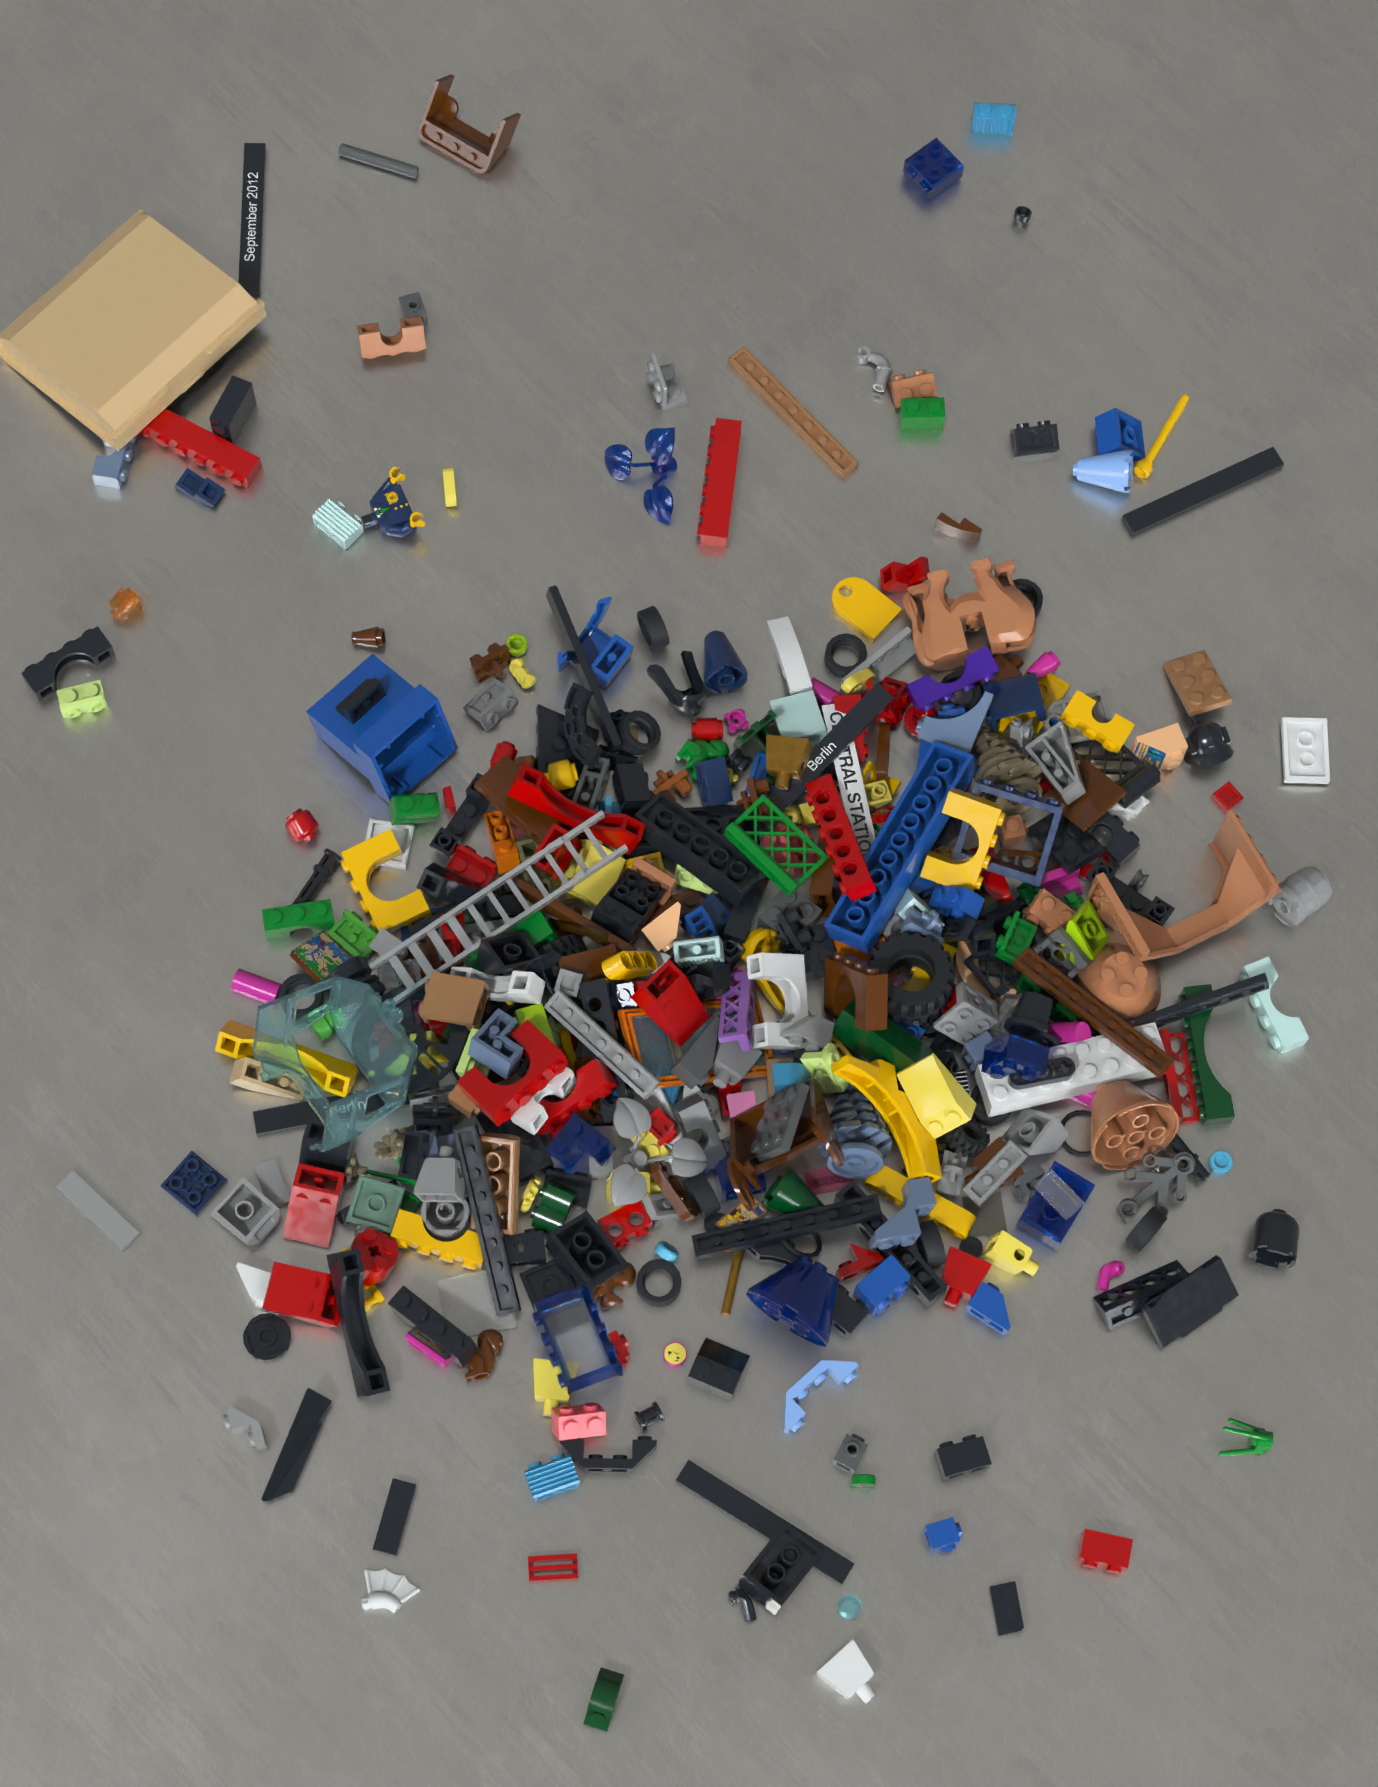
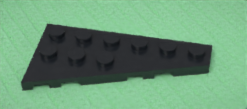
[536,704,600,829]

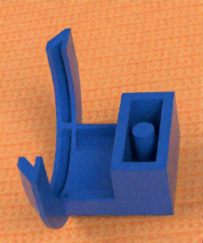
[557,597,634,689]

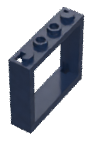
[952,777,1065,887]

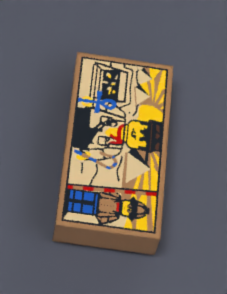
[716,1197,767,1229]

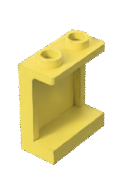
[560,839,626,908]

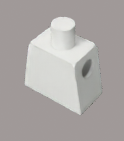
[817,1640,877,1704]

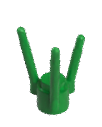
[1219,1418,1273,1456]

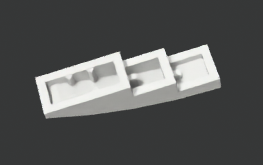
[767,616,813,695]

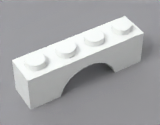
[450,967,546,1004]

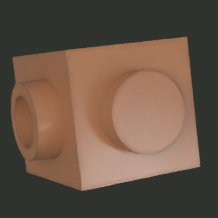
[996,814,1028,849]

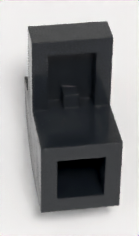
[687,961,730,1002]

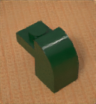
[584,1667,624,1731]

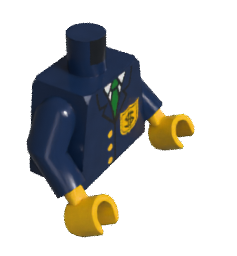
[361,467,425,538]

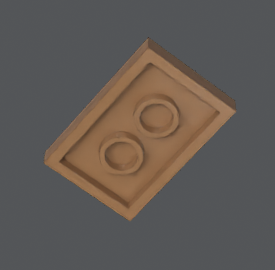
[1163,650,1232,717]

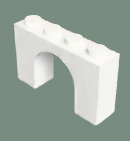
[746,952,809,1050]

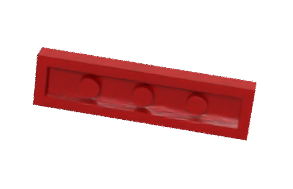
[1158,1029,1199,1124]

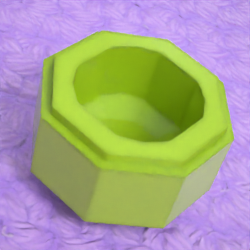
[506,633,528,657]

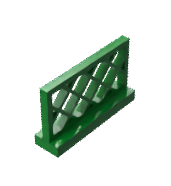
[724,794,829,898]

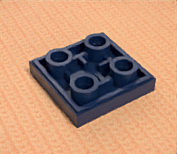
[160,1151,228,1217]

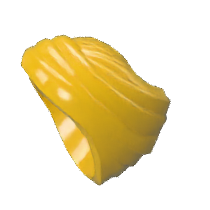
[738,928,781,963]

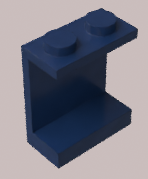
[980,673,1046,732]

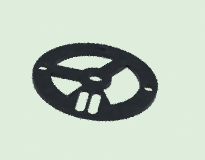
[353,982,469,1094]

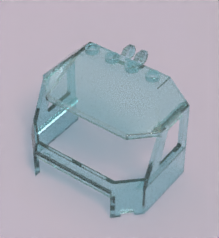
[253,976,418,1152]

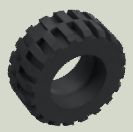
[867,932,955,1025]

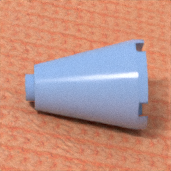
[1073,449,1133,493]

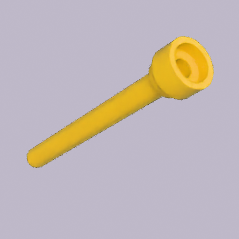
[1133,394,1189,479]

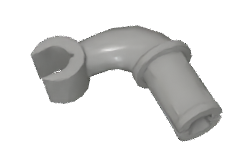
[856,346,893,392]

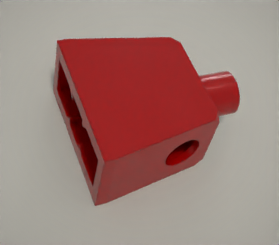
[941,1246,992,1308]

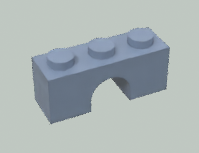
[91,435,137,489]

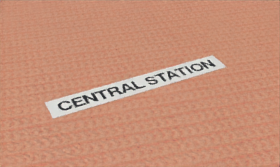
[822,704,876,857]

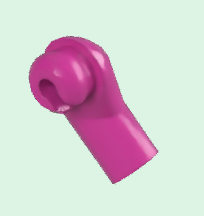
[1097,1260,1125,1291]

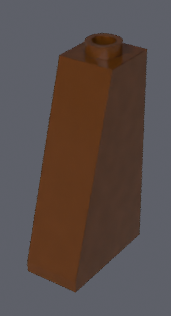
[809,827,846,917]

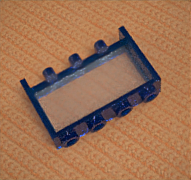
[532,1285,623,1395]

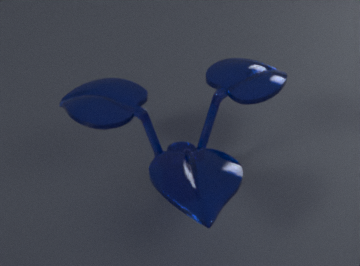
[604,427,677,524]

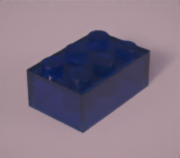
[1016,1161,1095,1250]

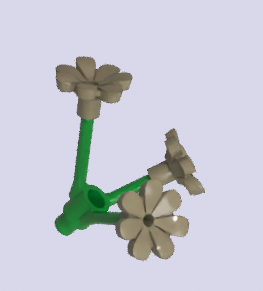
[345,1125,417,1187]

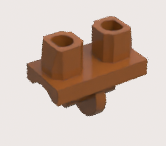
[652,769,693,801]

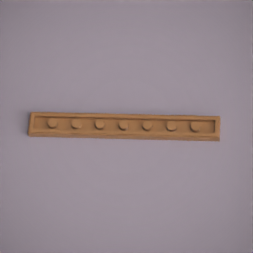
[728,346,859,479]

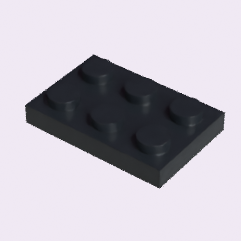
[1027,813,1105,875]

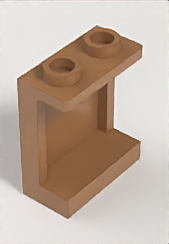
[418,971,490,1031]

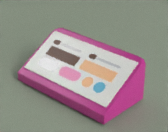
[405,1328,451,1368]

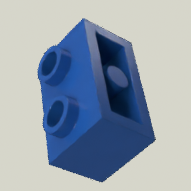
[928,885,985,920]

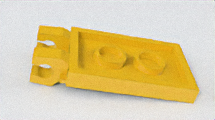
[994,662,1071,741]

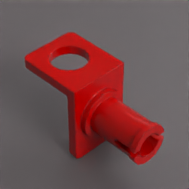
[441,913,465,967]

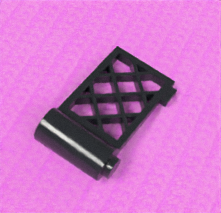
[1071,740,1161,809]
[963,916,1059,998]

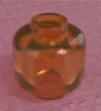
[109,587,142,621]

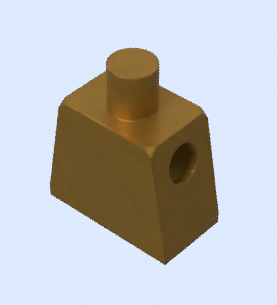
[766,734,813,790]

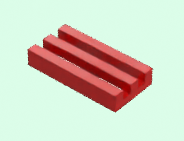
[528,1553,578,1582]

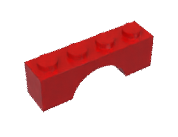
[537,1058,617,1135]

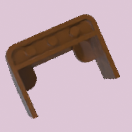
[418,74,521,173]

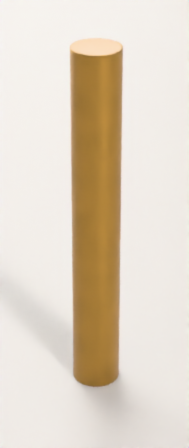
[721,1250,744,1316]

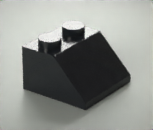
[476,930,540,975]
[687,1338,750,1400]

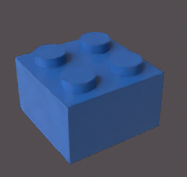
[853,1255,911,1317]

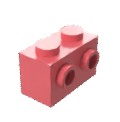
[551,1402,606,1441]

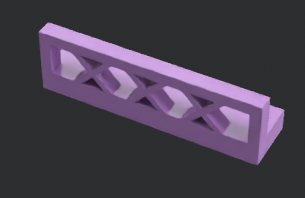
[718,971,757,1052]

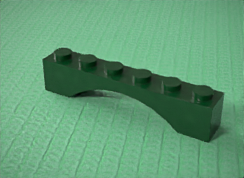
[1178,984,1235,1126]

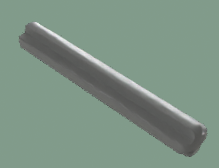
[338,143,419,178]

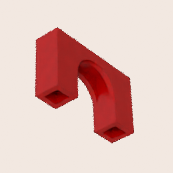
[457,1019,569,1127]

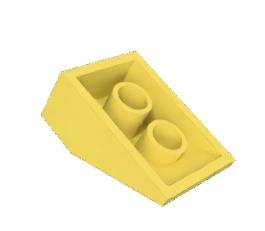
[897,1053,976,1139]

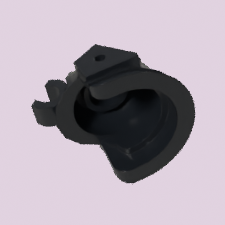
[1184,714,1234,766]

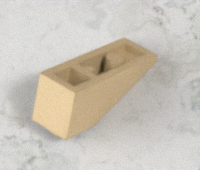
[229,1057,308,1101]

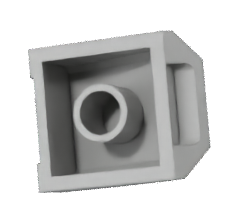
[210,1177,280,1245]

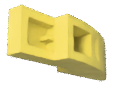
[798,780,892,828]

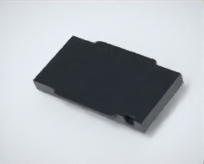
[1140,1255,1239,1347]

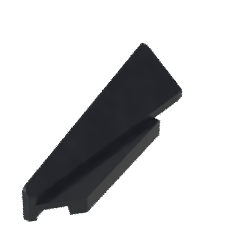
[261,1388,332,1504]

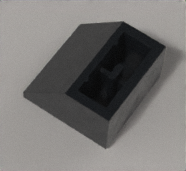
[299,1117,356,1174]

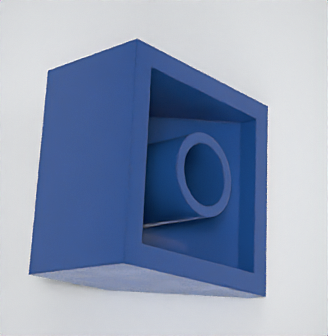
[1095,408,1145,461]

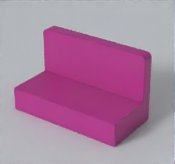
[1033,868,1084,899]

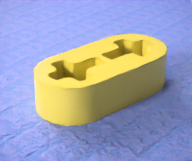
[442,467,457,507]
[841,667,876,695]

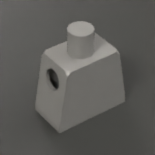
[709,1030,762,1088]
[413,1146,465,1202]

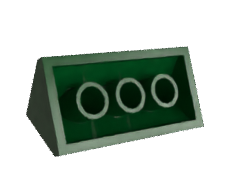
[832,998,933,1086]

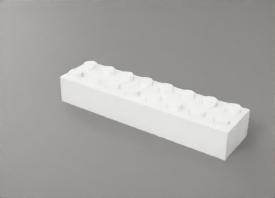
[975,1022,1166,1117]

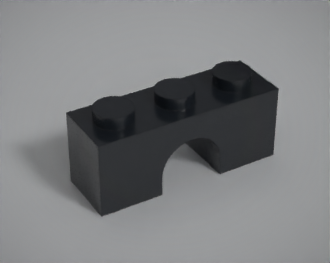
[1087,811,1140,867]

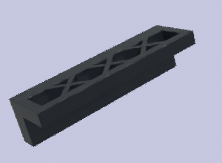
[1093,1260,1189,1330]

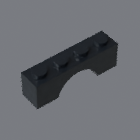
[21,626,115,702]
[388,1285,479,1368]

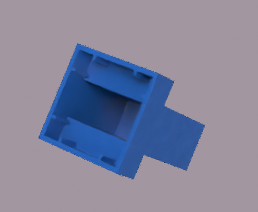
[306,653,458,803]

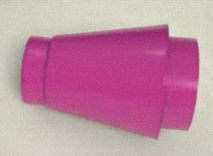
[1026,651,1060,679]

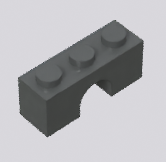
[672,1094,729,1173]

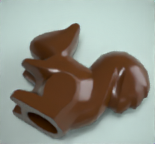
[580,1262,636,1309]
[457,1329,503,1383]

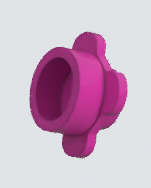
[724,709,749,733]

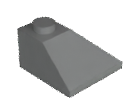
[1001,1108,1069,1156]

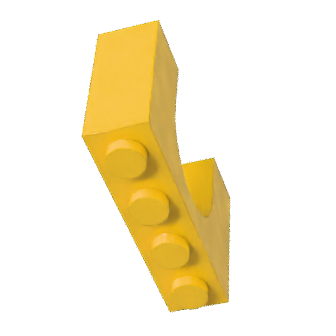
[920,787,1006,892]
[340,829,431,933]

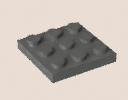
[749,1082,810,1164]

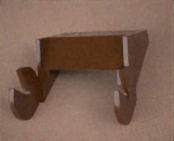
[727,1077,845,1212]

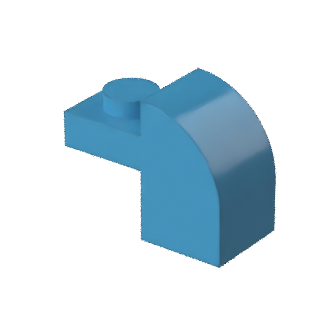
[772,1063,810,1095]

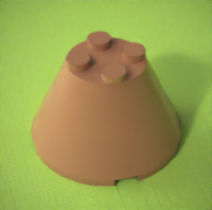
[1071,943,1161,1023]
[1091,1079,1179,1170]

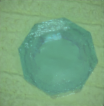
[837,1595,861,1620]

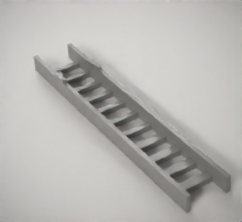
[369,810,628,1005]

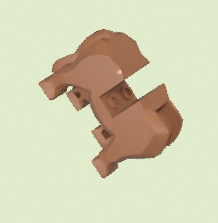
[903,558,1036,671]

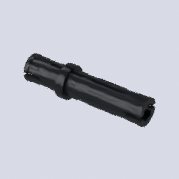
[1169,1133,1211,1184]

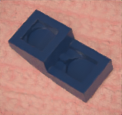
[175,468,225,507]

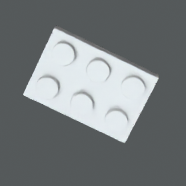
[1281,717,1330,784]

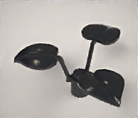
[504,950,561,1024]

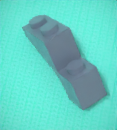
[869,1177,937,1250]

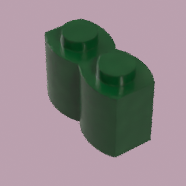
[530,1180,577,1234]

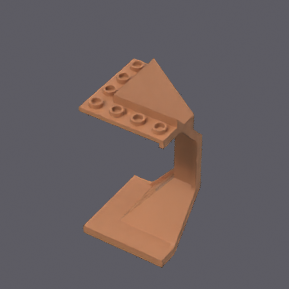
[1086,809,1283,962]

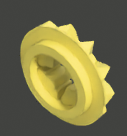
[519,1176,542,1212]

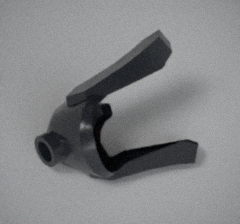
[646,650,707,718]

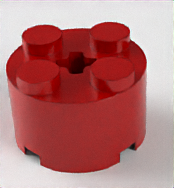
[349,1228,398,1286]

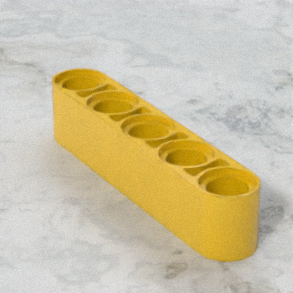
[864,1165,977,1239]

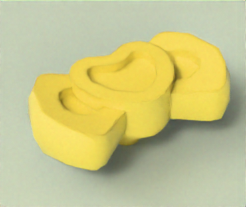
[509,658,536,689]

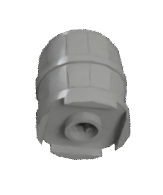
[1268,867,1332,927]

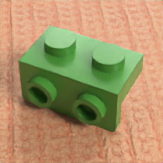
[328,909,378,959]

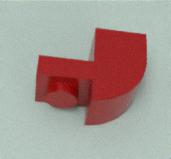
[880,556,930,593]

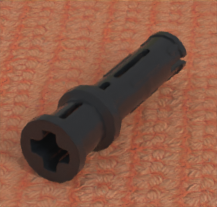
[291,848,342,905]

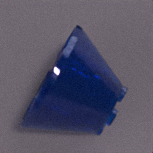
[746,1254,840,1347]

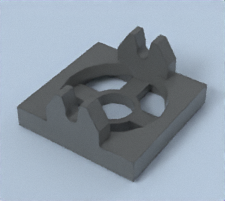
[1030,926,1091,979]

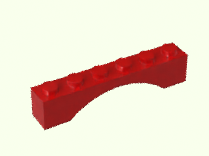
[507,764,645,855]

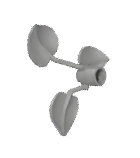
[610,1098,708,1207]

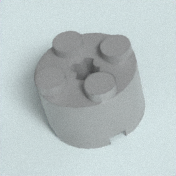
[421,1198,470,1241]

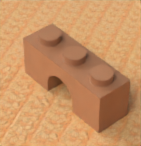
[357,316,426,359]

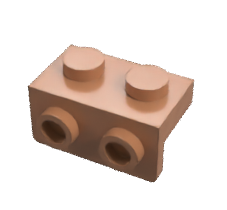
[887,369,938,408]
[632,857,676,906]
[1022,888,1076,935]

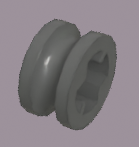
[1128,869,1149,892]

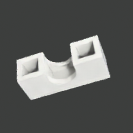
[511,1067,577,1135]

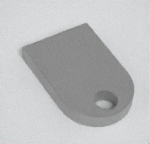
[1043,690,1111,744]

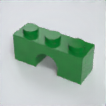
[262,899,335,940]

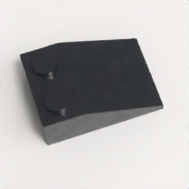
[545,1211,629,1291]
[737,1521,824,1615]

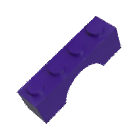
[905,646,999,712]

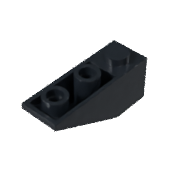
[416,862,489,914]

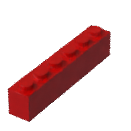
[139,409,262,488]
[697,418,742,547]

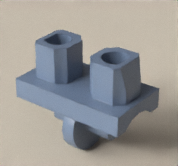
[901,907,943,943]

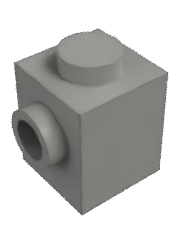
[369,928,409,965]

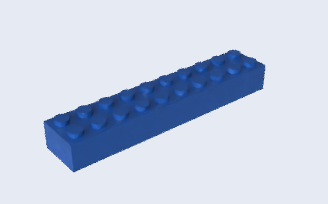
[824,740,978,954]

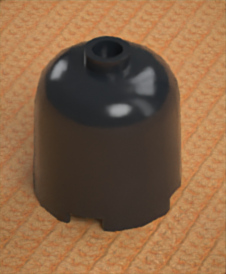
[1249,1209,1299,1269]

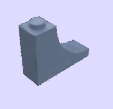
[915,691,994,754]

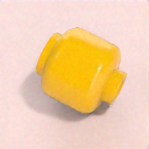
[544,760,579,791]

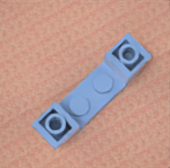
[784,1360,859,1434]

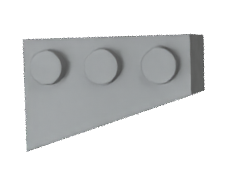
[1024,721,1086,806]

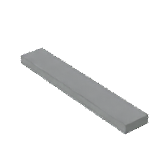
[544,989,661,1099]

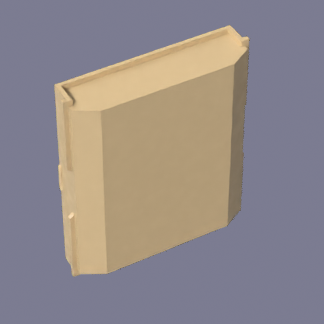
[0,209,267,451]

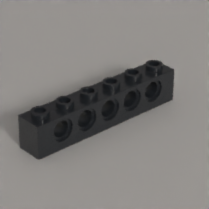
[578,978,635,1123]
[834,1180,947,1308]

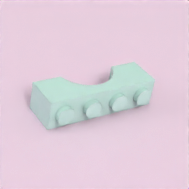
[1239,956,1309,1054]

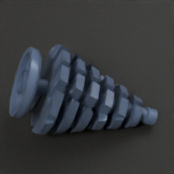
[818,1083,892,1179]

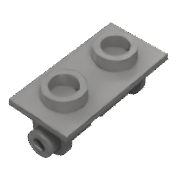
[1010,718,1034,759]

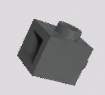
[399,292,428,325]
[832,1434,868,1475]

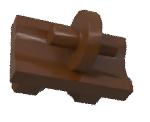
[469,642,512,683]
[736,777,775,822]

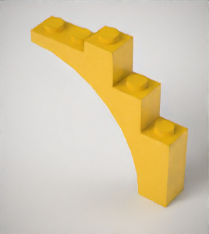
[831,1055,942,1183]

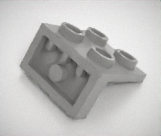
[647,352,687,410]
[933,981,999,1045]

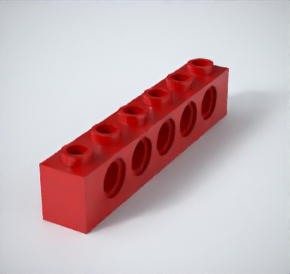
[805,774,877,902]

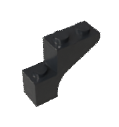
[964,899,1024,956]

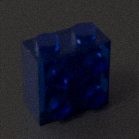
[903,137,964,200]

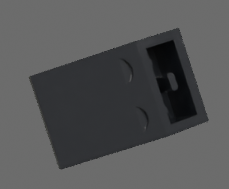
[590,868,667,944]

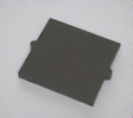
[962,1192,1007,1237]

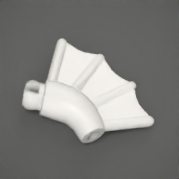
[361,1568,420,1613]

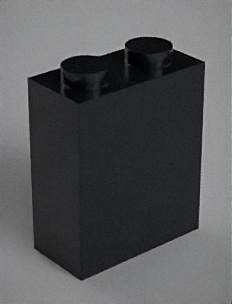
[209,375,256,444]

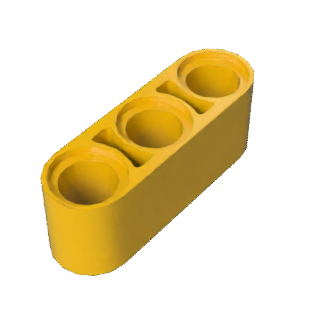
[602,951,657,980]

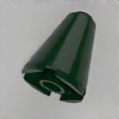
[761,1166,824,1215]

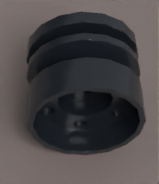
[324,956,386,1017]

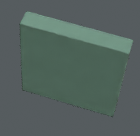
[346,1175,405,1234]

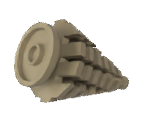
[971,726,1042,817]

